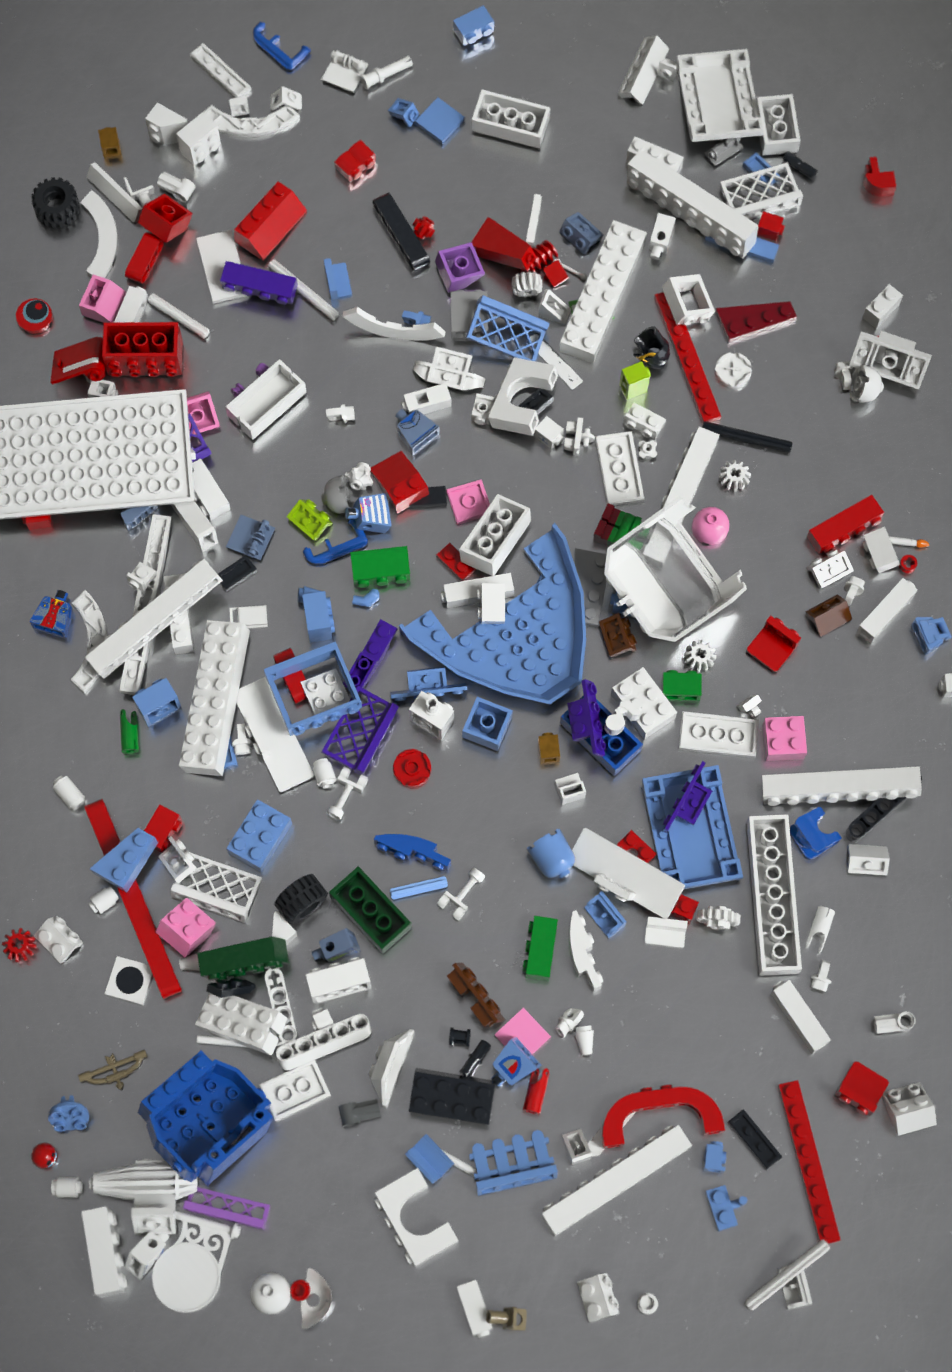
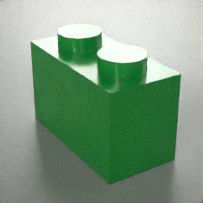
[662,670,702,701]

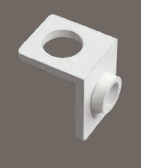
[657,58,678,81]
[270,86,302,111]

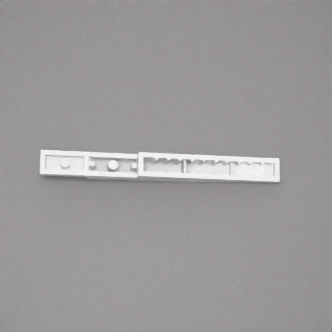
[119,514,172,695]

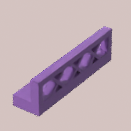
[183,1187,270,1230]

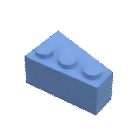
[90,828,158,893]

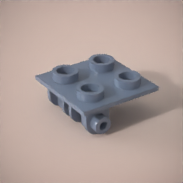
[226,515,275,561]

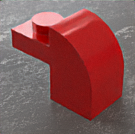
[863,157,897,197]

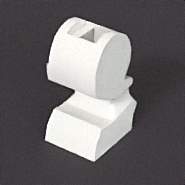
[604,699,641,736]

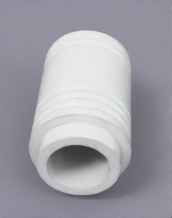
[52,776,86,811]

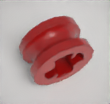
[899,555,918,574]

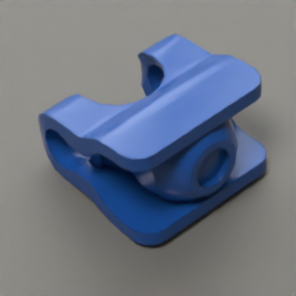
[789,807,842,859]

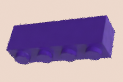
[220,261,298,305]

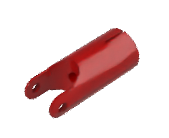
[523,1068,549,1115]

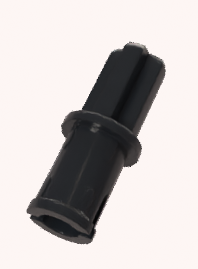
[460,1040,491,1077]

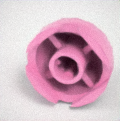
[692,507,729,545]

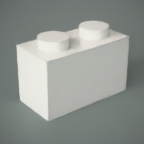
[862,284,903,329]
[862,526,900,573]
[477,583,505,624]

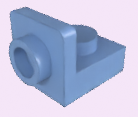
[388,98,420,127]

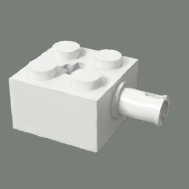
[409,691,454,741]

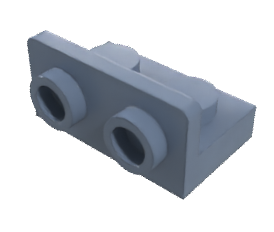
[559,212,604,254]

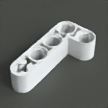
[265,968,298,1050]

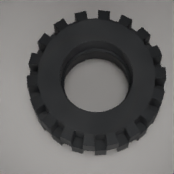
[31,177,80,228]
[274,874,328,924]

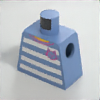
[345,493,391,533]

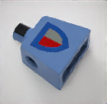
[491,1037,542,1087]

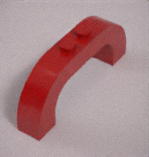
[602,1085,725,1149]

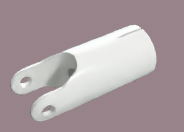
[806,906,835,953]

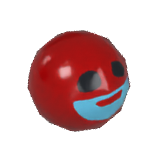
[31,1142,57,1169]

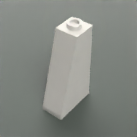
[171,502,218,552]

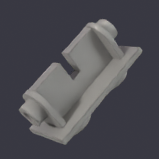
[704,137,743,166]

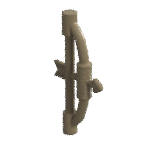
[78,1049,148,1090]

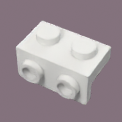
[158,836,196,883]
[34,916,83,963]
[577,1273,619,1323]

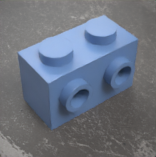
[453,5,494,46]

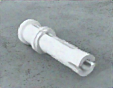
[360,56,413,90]

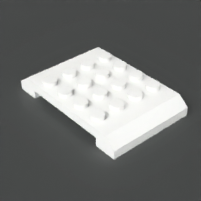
[677,49,764,142]

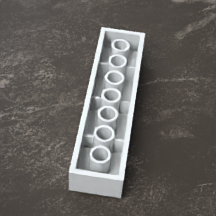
[627,149,758,259]
[559,220,647,364]
[179,620,250,776]
[746,814,802,976]

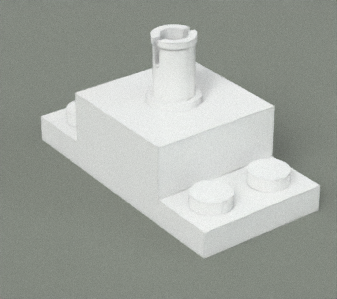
[849,331,932,389]

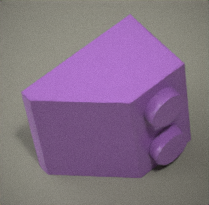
[435,242,485,293]

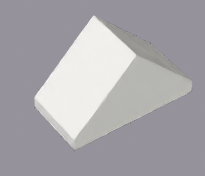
[539,289,571,325]
[272,911,297,946]
[562,1129,592,1165]

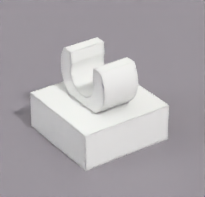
[737,695,762,717]

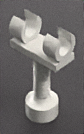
[327,766,368,820]
[437,867,485,921]

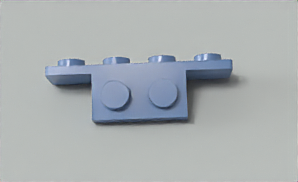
[390,667,467,701]

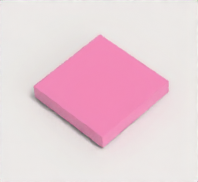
[446,479,490,525]
[494,1008,551,1055]

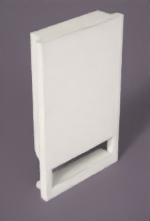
[229,605,268,629]

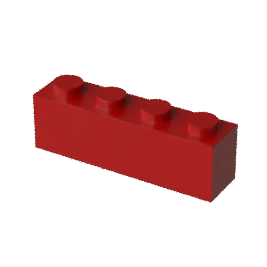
[807,495,884,555]

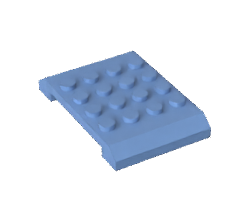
[642,765,743,889]

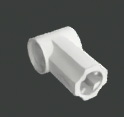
[157,172,196,203]
[874,1011,915,1034]

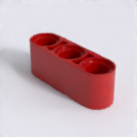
[125,232,164,284]
[273,648,307,704]

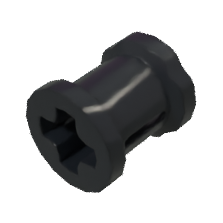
[449,1027,471,1047]

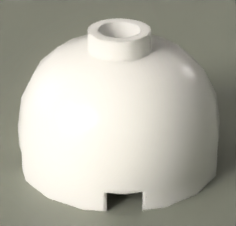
[849,365,883,403]
[250,1272,291,1315]

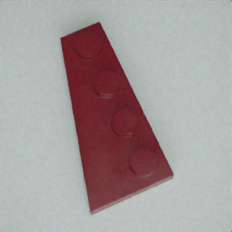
[715,301,797,342]

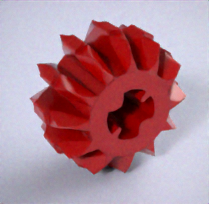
[2,928,37,963]

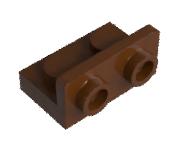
[599,613,637,657]

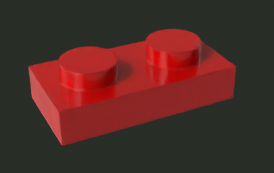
[436,543,476,581]

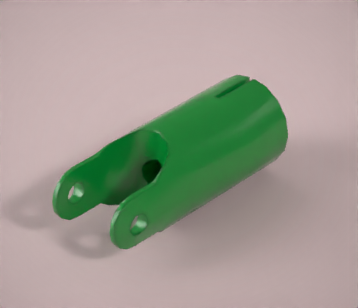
[120,709,139,754]

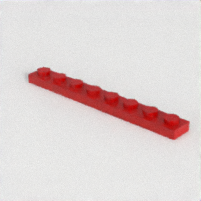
[654,292,721,423]
[778,1080,841,1244]

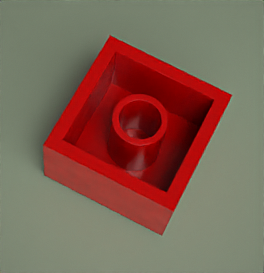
[138,193,193,243]

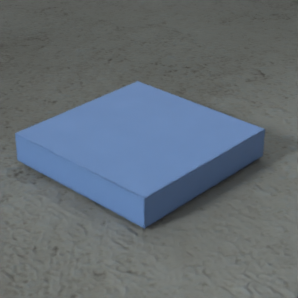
[415,97,465,144]

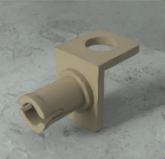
[486,1307,527,1331]

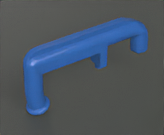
[253,22,311,70]
[302,519,368,564]

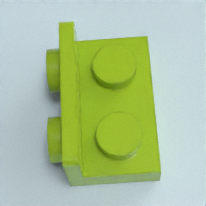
[287,499,333,541]

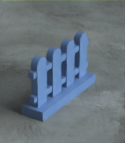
[469,1130,558,1196]

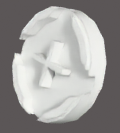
[715,353,752,388]

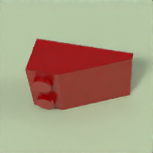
[370,451,429,514]

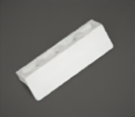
[618,35,669,105]

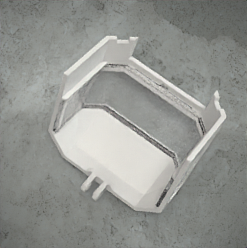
[604,496,747,642]

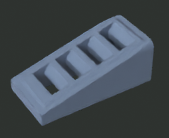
[120,505,158,531]

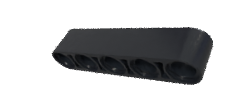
[372,192,430,271]
[846,775,922,842]

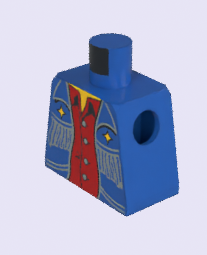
[30,590,72,638]

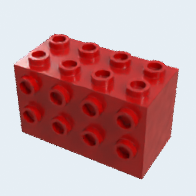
[102,322,183,377]

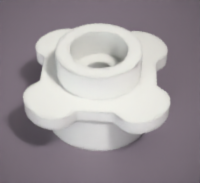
[638,440,657,459]

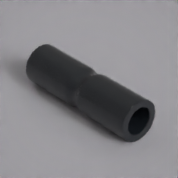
[783,151,818,180]

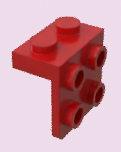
[747,615,801,672]
[835,1061,889,1116]

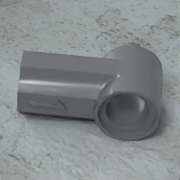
[338,1099,381,1127]

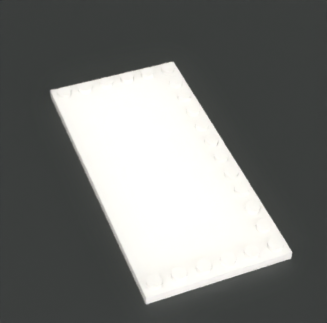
[0,389,195,519]

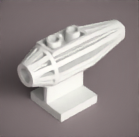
[89,1159,198,1235]

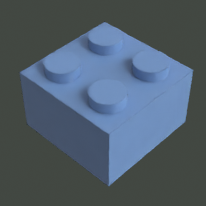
[302,591,335,643]
[132,678,182,727]
[462,697,513,751]

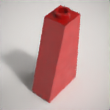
[472,217,536,270]

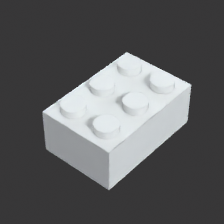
[756,94,800,155]
[611,667,677,740]
[306,957,372,1005]

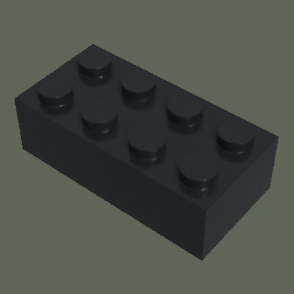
[409,1068,496,1125]

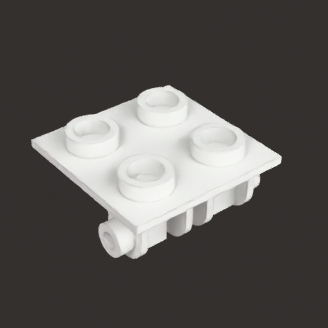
[322,50,369,93]
[301,668,350,715]

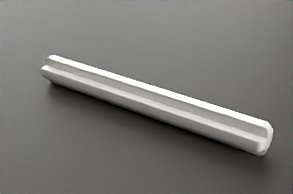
[268,259,339,321]
[745,1239,830,1310]

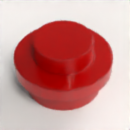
[290,1280,311,1301]

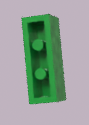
[522,916,558,981]

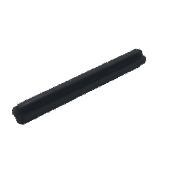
[702,421,793,452]

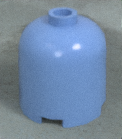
[526,829,575,879]

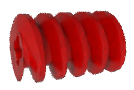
[521,240,558,273]

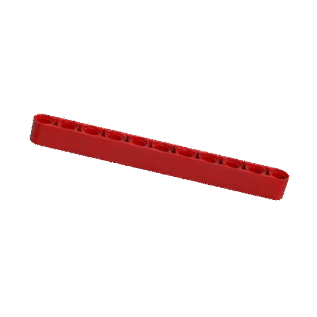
[84,799,182,999]

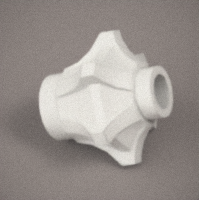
[344,462,373,490]

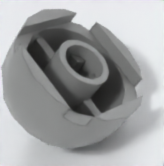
[321,475,354,514]

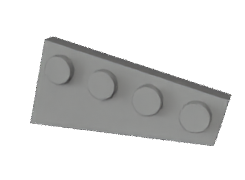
[575,548,607,627]

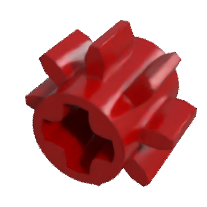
[412,216,435,239]

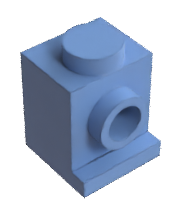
[703,1141,726,1173]

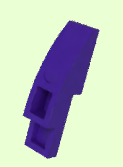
[343,619,398,694]

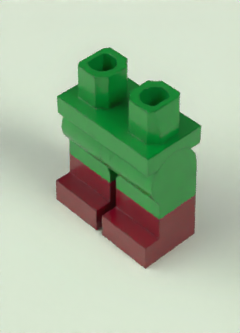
[593,503,650,551]

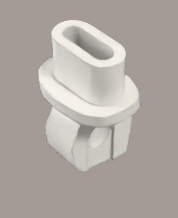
[835,361,854,390]
[326,404,355,423]
[845,576,865,607]
[232,724,252,755]
[811,959,832,992]
[555,1008,584,1037]

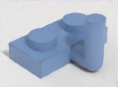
[705,1185,747,1231]

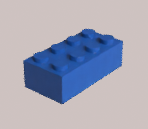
[560,695,643,776]

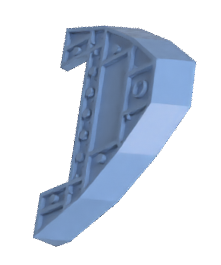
[399,523,586,704]

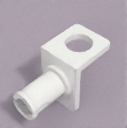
[123,177,154,208]

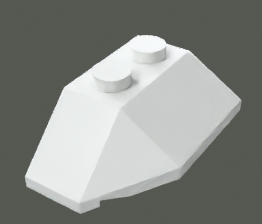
[368,1029,415,1109]

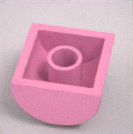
[187,391,220,434]

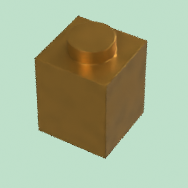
[98,127,122,158]
[538,733,560,764]

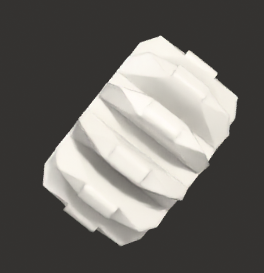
[512,272,542,298]
[719,459,751,492]
[683,640,716,673]

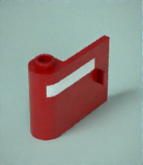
[50,337,105,385]

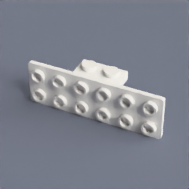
[236,677,314,793]
[572,828,685,919]

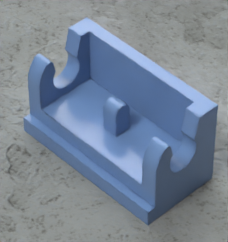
[584,891,627,939]

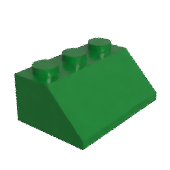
[350,546,410,588]

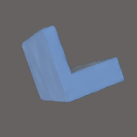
[324,258,352,300]
[405,1134,455,1183]

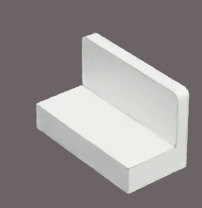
[847,844,890,875]
[645,916,688,948]

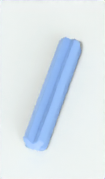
[390,876,448,900]

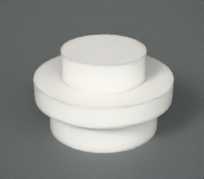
[637,1293,658,1314]

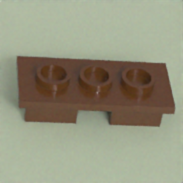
[447,963,505,1027]

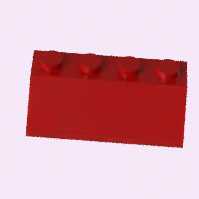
[234,181,307,260]

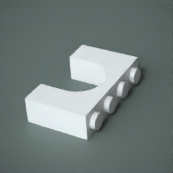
[488,358,558,436]
[374,1168,458,1267]

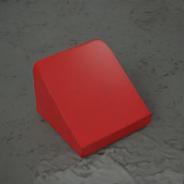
[543,260,569,287]

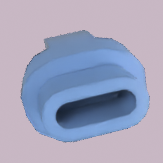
[402,310,431,325]

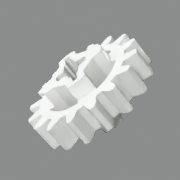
[697,906,741,930]

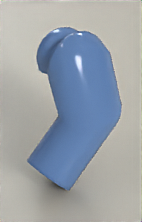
[352,589,380,607]

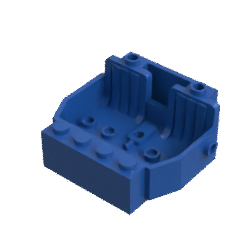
[138,1050,273,1186]

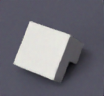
[555,773,586,805]

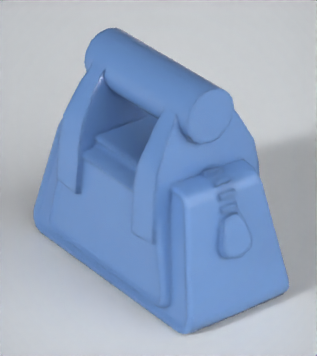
[911,617,952,655]

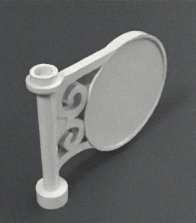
[152,1210,241,1312]

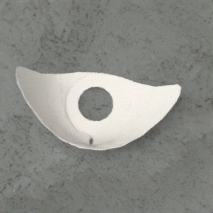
[301,1268,332,1329]

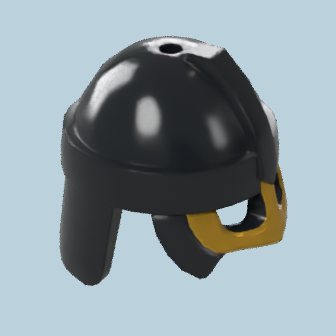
[633,326,670,369]

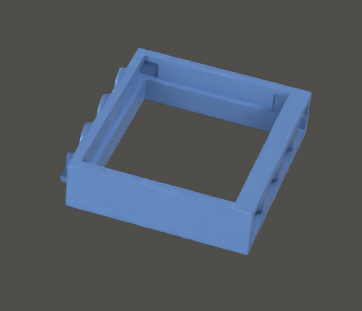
[264,641,362,736]

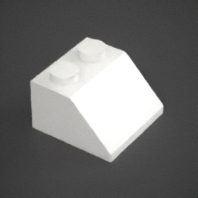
[145,103,188,145]

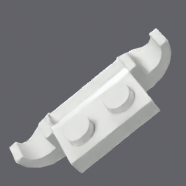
[413,347,485,391]

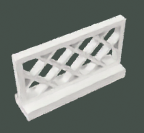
[720,163,803,219]
[170,852,262,923]

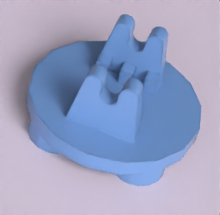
[48,1095,89,1132]

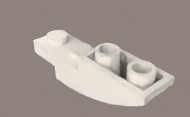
[569,910,603,992]

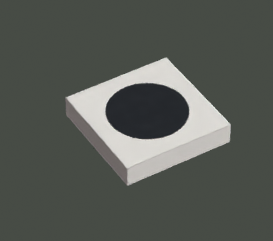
[105,956,153,1005]

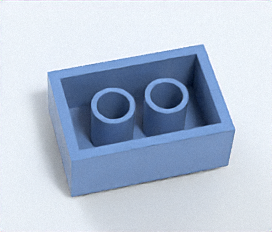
[226,799,292,873]

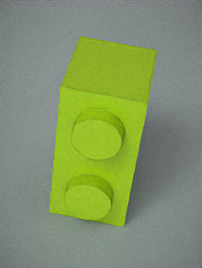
[619,361,651,400]

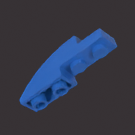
[374,834,451,871]

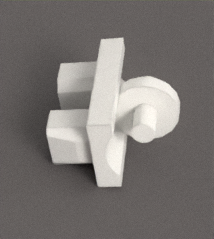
[564,418,595,456]

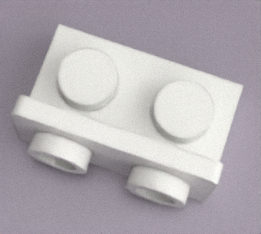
[623,402,666,440]
[807,549,854,588]

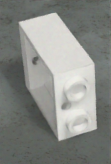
[662,274,715,325]

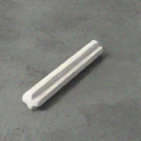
[148,293,210,338]

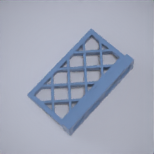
[466,295,550,361]

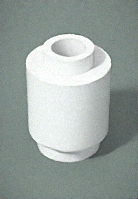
[313,758,337,789]
[89,886,119,914]
[51,1177,83,1198]

